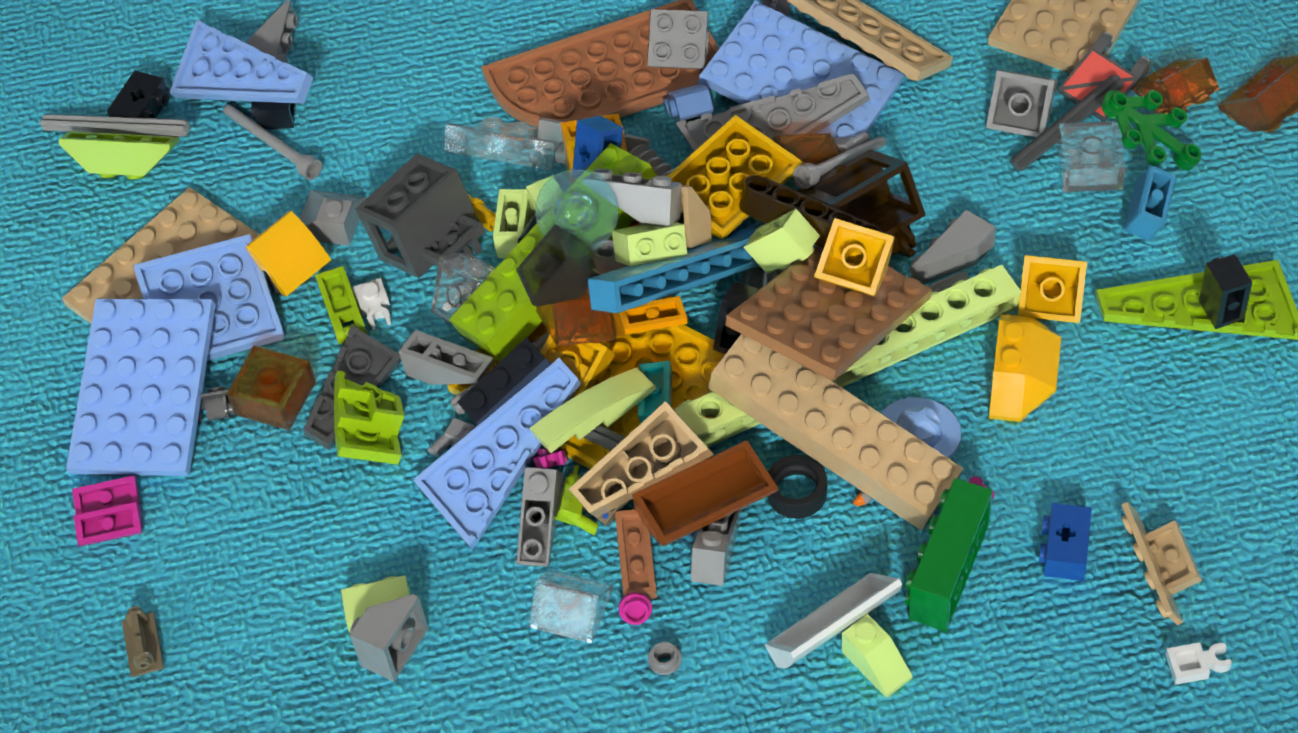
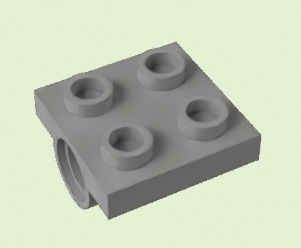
[648,9,709,70]

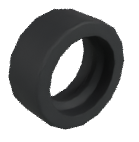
[767,455,827,519]

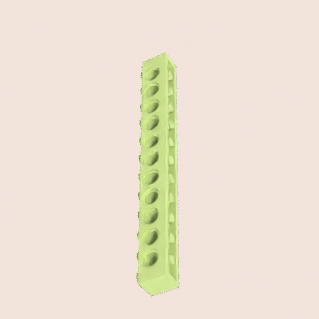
[674,265,1022,447]

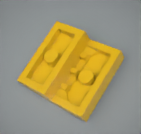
[245,211,331,296]

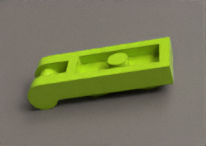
[315,266,367,345]

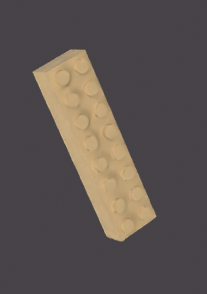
[708,334,964,531]

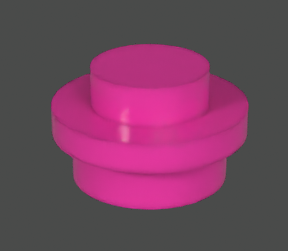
[619,592,652,625]

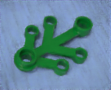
[1101,90,1201,171]

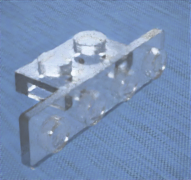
[444,117,556,170]

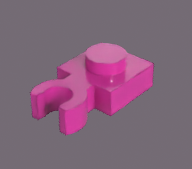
[532,447,568,469]

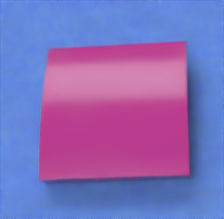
[72,476,142,547]

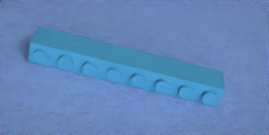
[588,223,766,313]

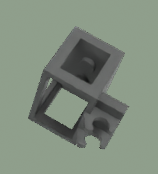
[355,153,486,278]

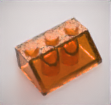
[1217,54,1298,133]

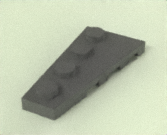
[303,325,402,450]

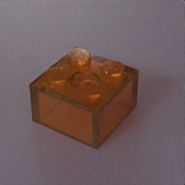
[227,346,316,430]

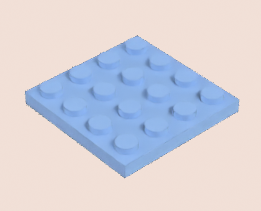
[133,234,284,361]

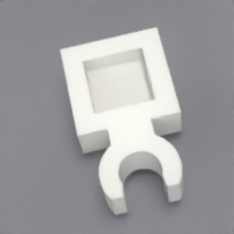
[352,278,392,330]
[1165,643,1232,685]

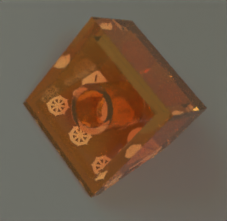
[1133,57,1220,117]

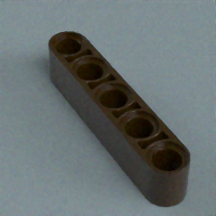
[739,175,883,248]

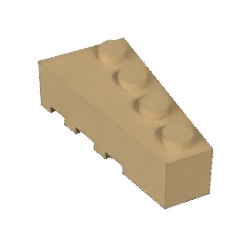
[569,401,714,518]

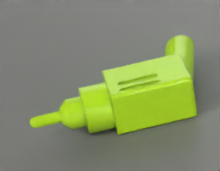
[555,465,598,536]

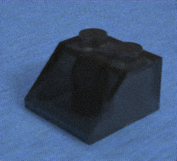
[516,224,600,307]

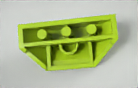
[59,131,179,179]

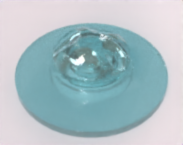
[535,169,619,253]

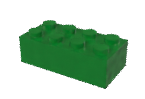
[905,478,993,632]

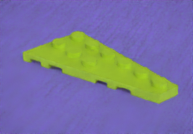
[1095,260,1298,340]

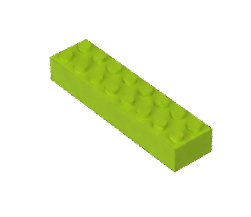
[449,143,657,362]

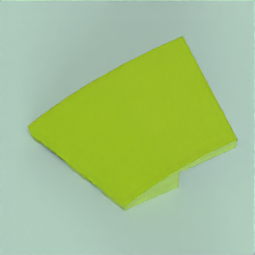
[334,370,404,465]

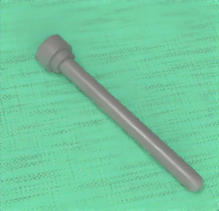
[223,104,322,181]
[793,136,887,189]

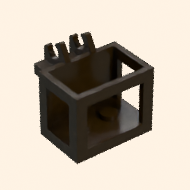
[797,149,926,267]

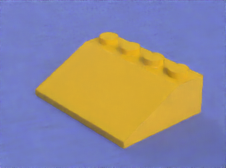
[667,115,804,239]

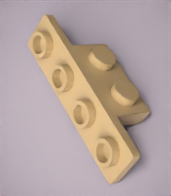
[1121,501,1203,625]

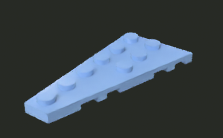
[413,358,581,550]

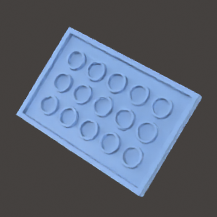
[698,0,904,141]
[66,299,216,476]

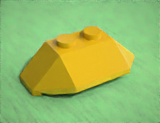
[989,314,1061,422]

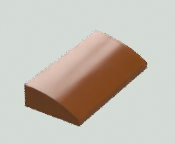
[632,440,778,547]

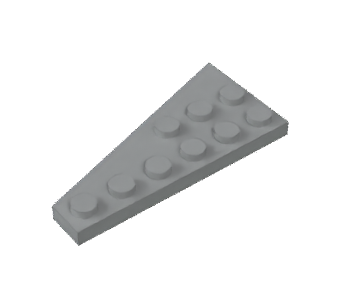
[676,73,870,151]

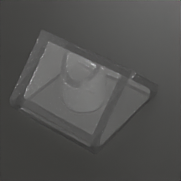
[529,569,613,643]

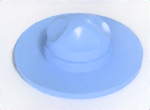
[881,398,961,459]

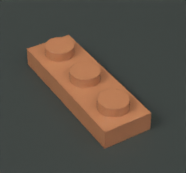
[615,509,657,599]

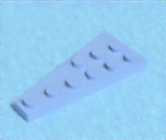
[169,19,313,104]

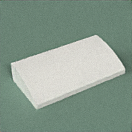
[764,573,902,668]

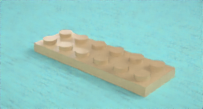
[787,0,953,81]

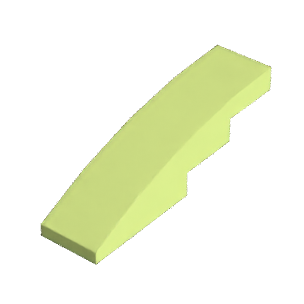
[529,368,656,453]

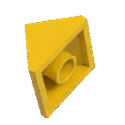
[814,218,895,297]
[1018,255,1087,323]

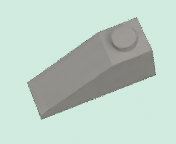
[399,330,494,385]

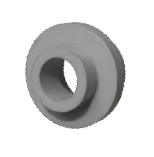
[648,642,682,675]

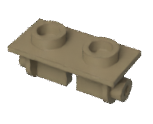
[122,606,164,678]

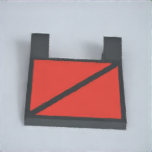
[1057,31,1151,123]

